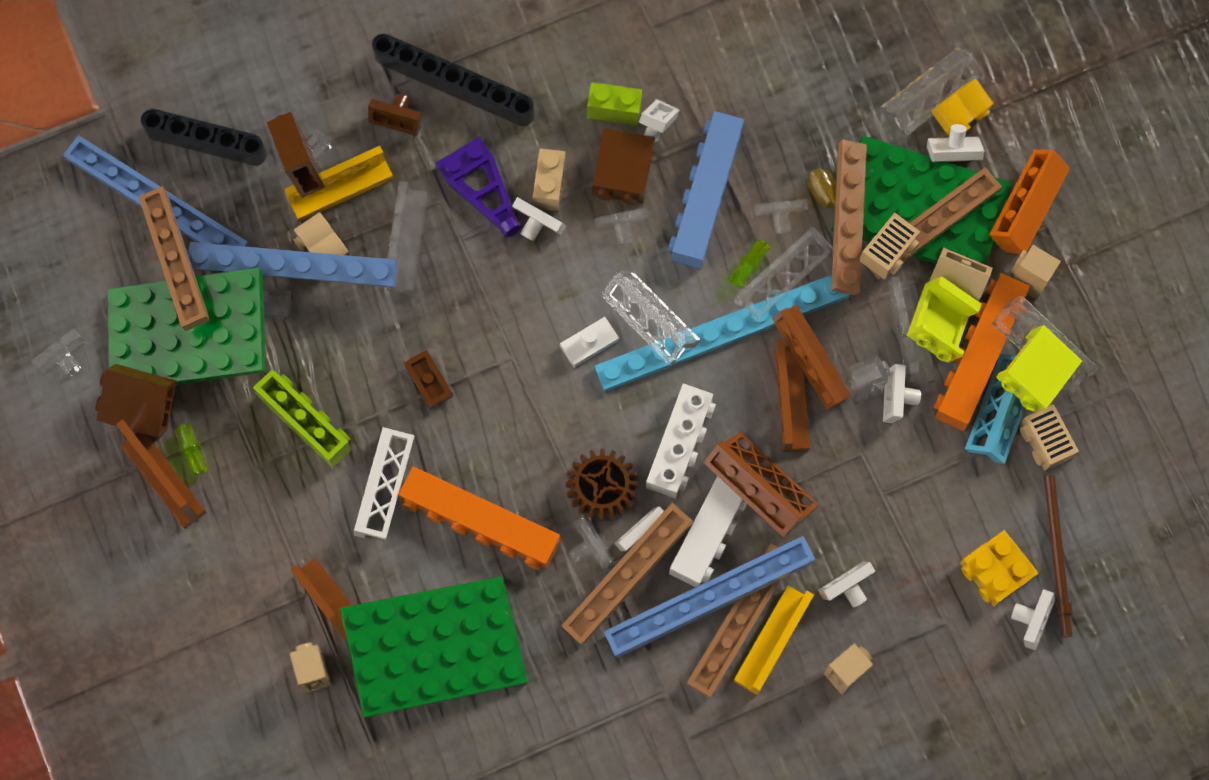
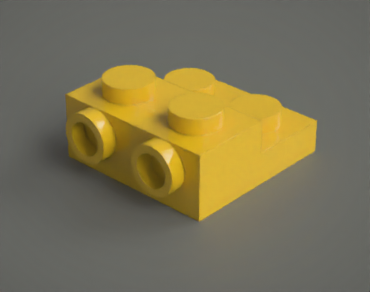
[960,530,1038,607]

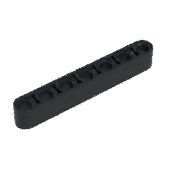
[372,33,535,126]

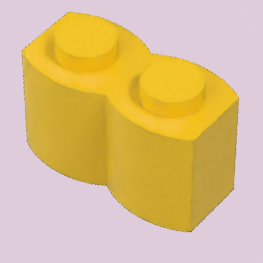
[931,78,994,136]

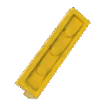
[284,146,394,222]
[733,585,814,695]

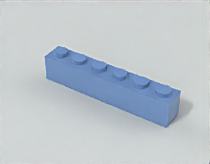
[668,111,744,269]

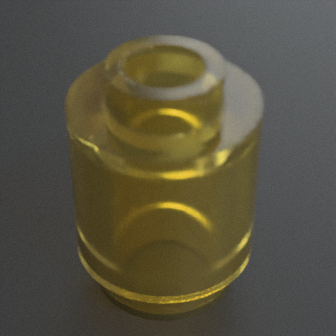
[806,168,836,209]

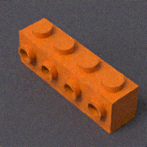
[989,149,1070,254]

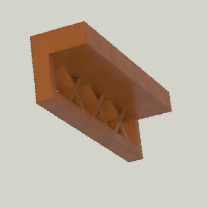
[772,304,851,410]
[774,340,810,452]
[290,557,352,643]

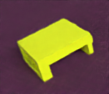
[907,276,982,363]
[996,325,1082,412]

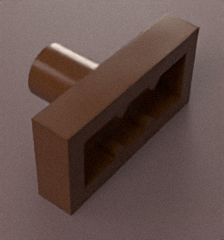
[368,94,421,136]

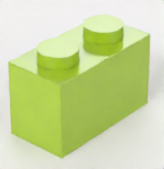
[587,82,642,126]

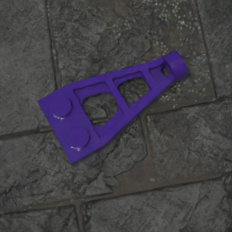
[436,136,522,238]

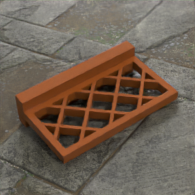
[116,419,207,529]
[703,432,820,537]

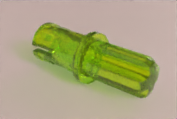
[728,240,770,288]
[175,423,208,476]

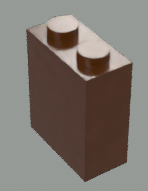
[266,112,326,198]
[592,128,655,205]
[95,364,177,438]

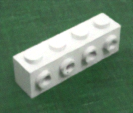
[646,383,716,499]
[669,476,747,587]

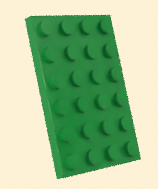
[831,135,1012,265]
[108,268,266,385]
[340,576,528,719]

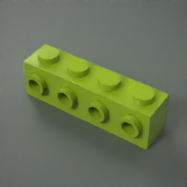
[253,369,352,469]

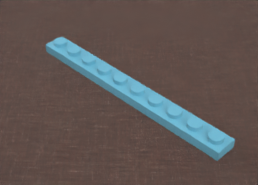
[594,275,850,392]

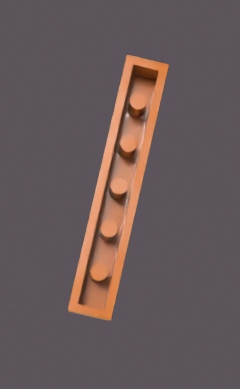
[933,273,1030,431]
[398,466,561,570]

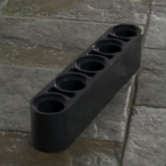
[140,109,267,166]

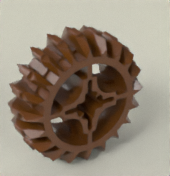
[565,448,639,522]

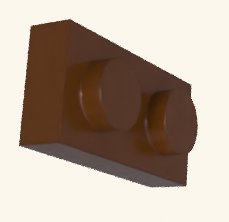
[403,350,454,410]

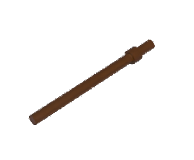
[1044,475,1073,638]

